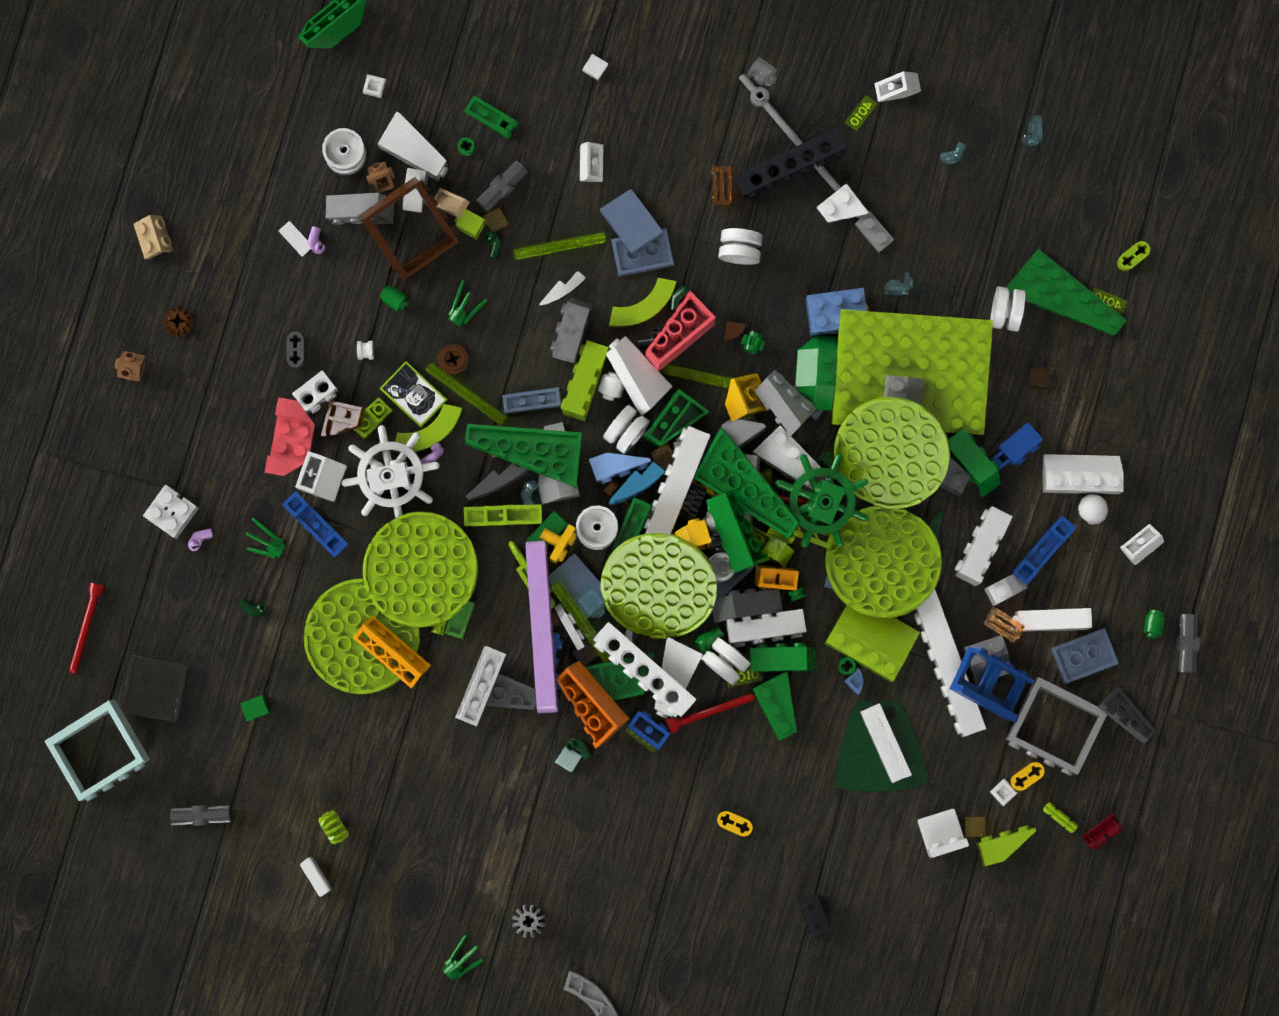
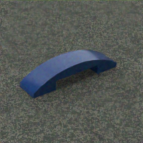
[282,491,349,558]
[1012,515,1076,586]

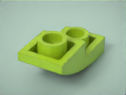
[353,397,392,439]

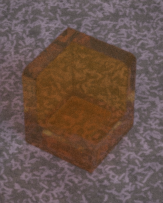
[651,443,675,474]

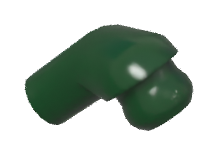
[484,231,502,260]
[670,286,692,312]
[239,598,267,617]
[566,738,593,760]

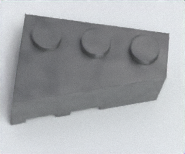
[550,298,593,363]

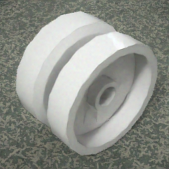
[322,128,366,175]
[718,228,763,265]
[990,287,1025,332]
[603,405,650,454]
[576,506,618,550]
[701,638,750,685]

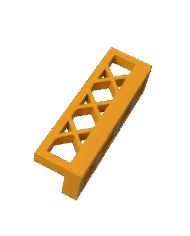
[353,616,431,688]

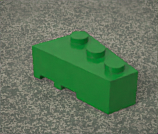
[643,389,709,447]
[949,429,1000,498]
[750,643,817,672]

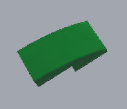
[527,510,569,546]

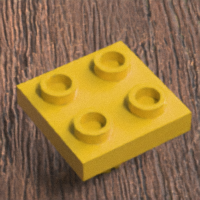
[540,524,577,564]

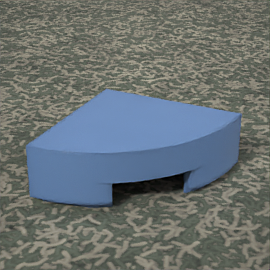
[844,668,863,695]

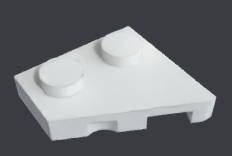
[816,184,869,223]
[554,604,585,650]

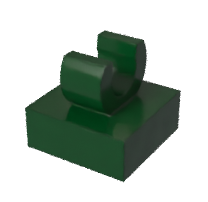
[815,451,834,469]

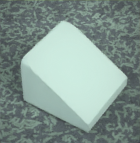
[555,746,582,772]

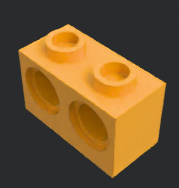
[754,565,799,590]

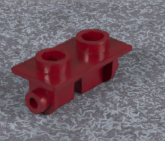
[1082,813,1124,850]

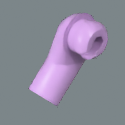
[308,226,325,254]
[420,443,444,464]
[188,529,213,551]

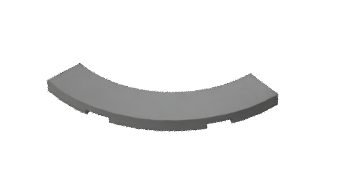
[564,971,618,1016]

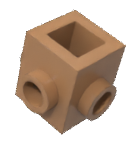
[366,161,395,193]
[115,351,146,382]

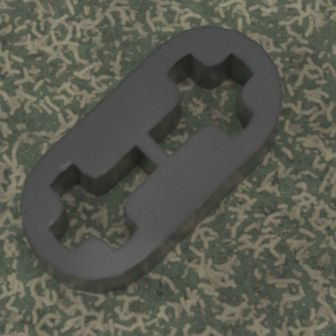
[287,332,305,369]

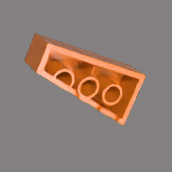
[556,661,629,749]

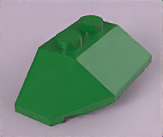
[298,0,367,48]
[795,335,837,411]

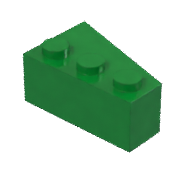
[752,671,797,741]

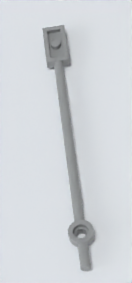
[739,73,894,253]

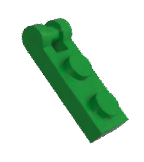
[464,96,519,140]

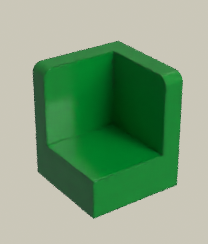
[240,695,271,721]

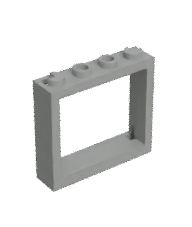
[1005,677,1107,776]

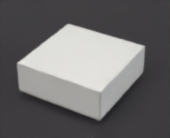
[582,54,608,81]
[363,74,386,98]
[990,779,1017,806]

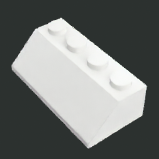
[1043,454,1123,494]

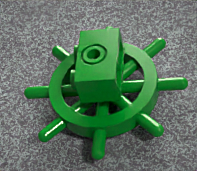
[775,454,869,548]

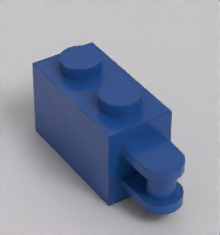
[990,423,1043,470]

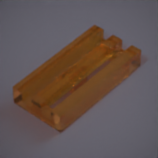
[712,166,732,204]
[983,607,1025,643]

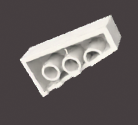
[726,609,806,648]

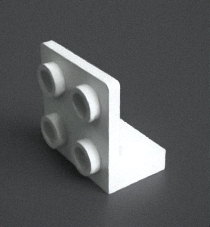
[917,809,969,858]

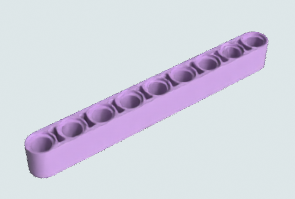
[526,540,558,714]

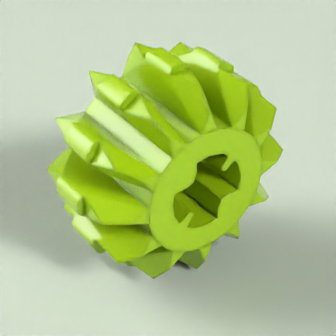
[319,810,349,844]

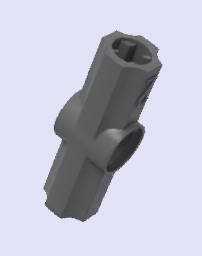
[476,161,528,212]
[1177,614,1200,673]
[170,805,232,826]

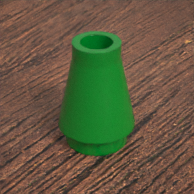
[694,627,724,653]

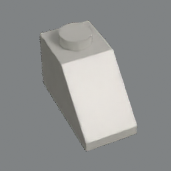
[875,71,921,102]
[403,168,428,213]
[984,574,1027,606]

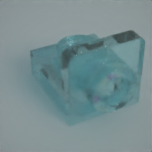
[1021,115,1043,146]
[885,272,913,295]
[578,588,607,619]

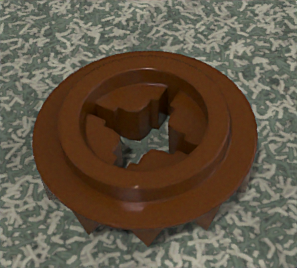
[162,306,194,337]
[438,344,469,375]

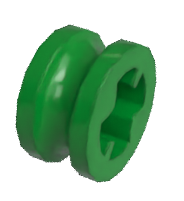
[458,137,475,156]
[787,587,807,602]
[838,657,856,675]

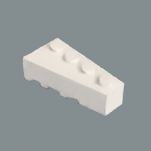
[752,426,827,494]
[954,506,1013,586]

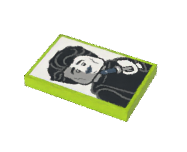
[379,361,448,428]

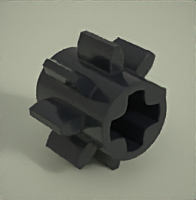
[710,530,725,553]

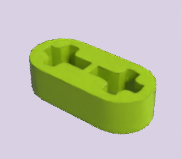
[1117,241,1150,271]

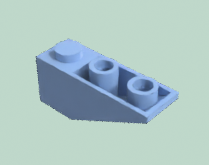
[589,453,651,484]

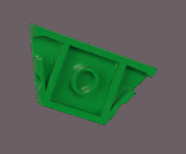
[585,653,654,701]

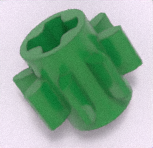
[741,331,765,354]

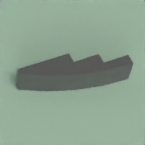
[466,463,529,501]

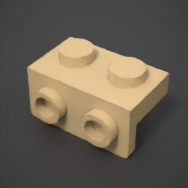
[134,215,173,259]

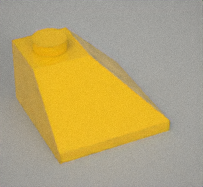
[725,373,767,422]

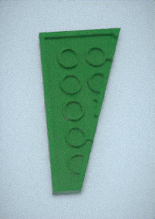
[1006,249,1127,336]
[465,424,582,489]
[693,428,800,539]

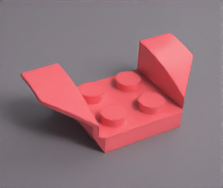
[265,397,316,476]

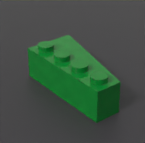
[706,490,770,573]

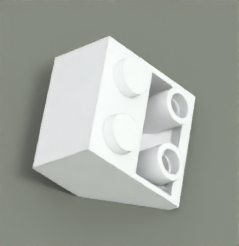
[295,451,347,502]

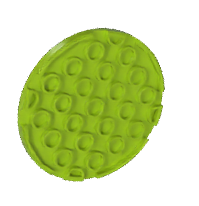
[834,397,950,509]
[826,506,942,618]
[363,512,478,628]
[601,533,717,639]
[304,579,420,694]

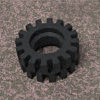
[680,484,707,520]

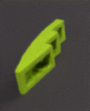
[464,504,542,527]

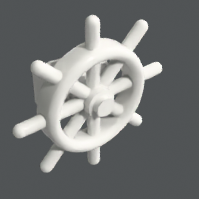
[342,425,440,518]

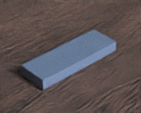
[502,387,561,415]

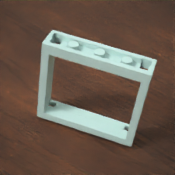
[45,700,150,802]

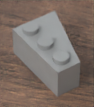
[326,193,394,225]
[754,370,816,439]

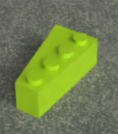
[560,340,609,422]

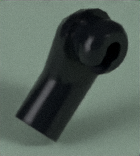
[638,327,662,349]

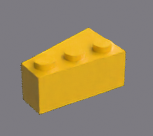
[671,518,711,550]

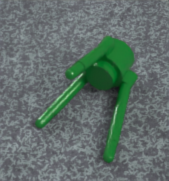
[448,279,488,327]
[246,518,286,559]
[443,935,484,980]

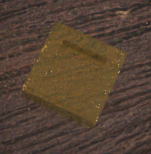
[483,207,508,232]
[965,817,986,837]

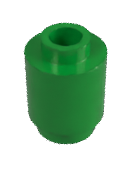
[380,285,409,312]
[1143,610,1166,639]

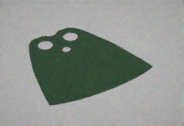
[835,700,929,792]

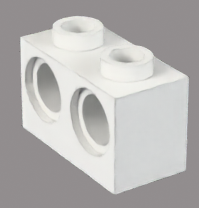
[292,371,338,414]

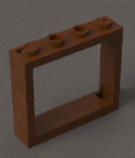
[358,177,459,281]

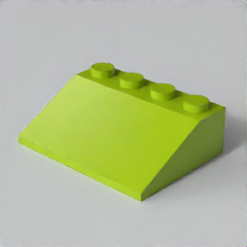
[825,605,920,682]

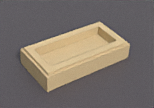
[434,188,470,218]

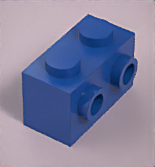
[627,711,670,751]

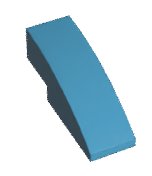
[609,462,665,506]

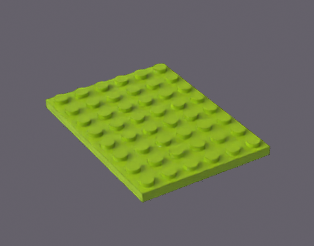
[832,309,993,435]

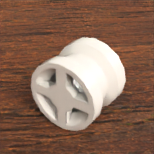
[357,341,374,360]

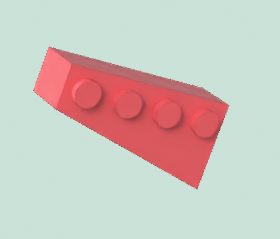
[645,291,716,372]

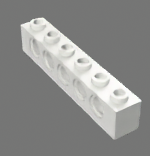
[593,622,696,718]

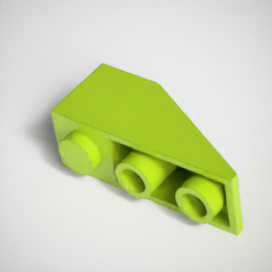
[752,526,794,568]
[977,825,1036,866]

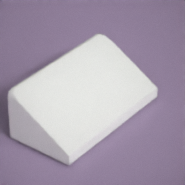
[580,142,604,182]
[1120,524,1164,565]
[300,857,332,897]

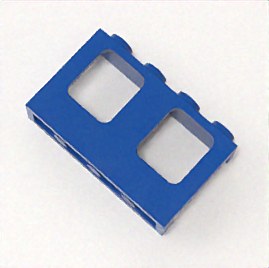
[949,646,1035,723]

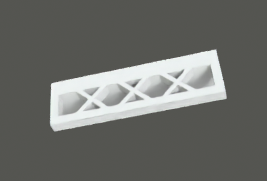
[455,646,506,726]
[860,703,912,783]

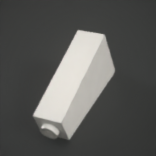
[378,112,448,181]
[606,336,672,415]
[1012,608,1092,632]
[654,637,703,719]

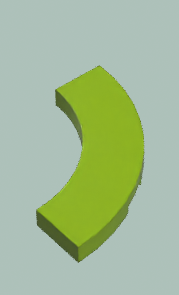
[609,278,676,327]
[393,404,462,453]

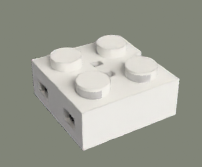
[143,485,199,539]

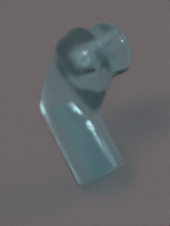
[940,142,966,164]
[521,480,538,505]

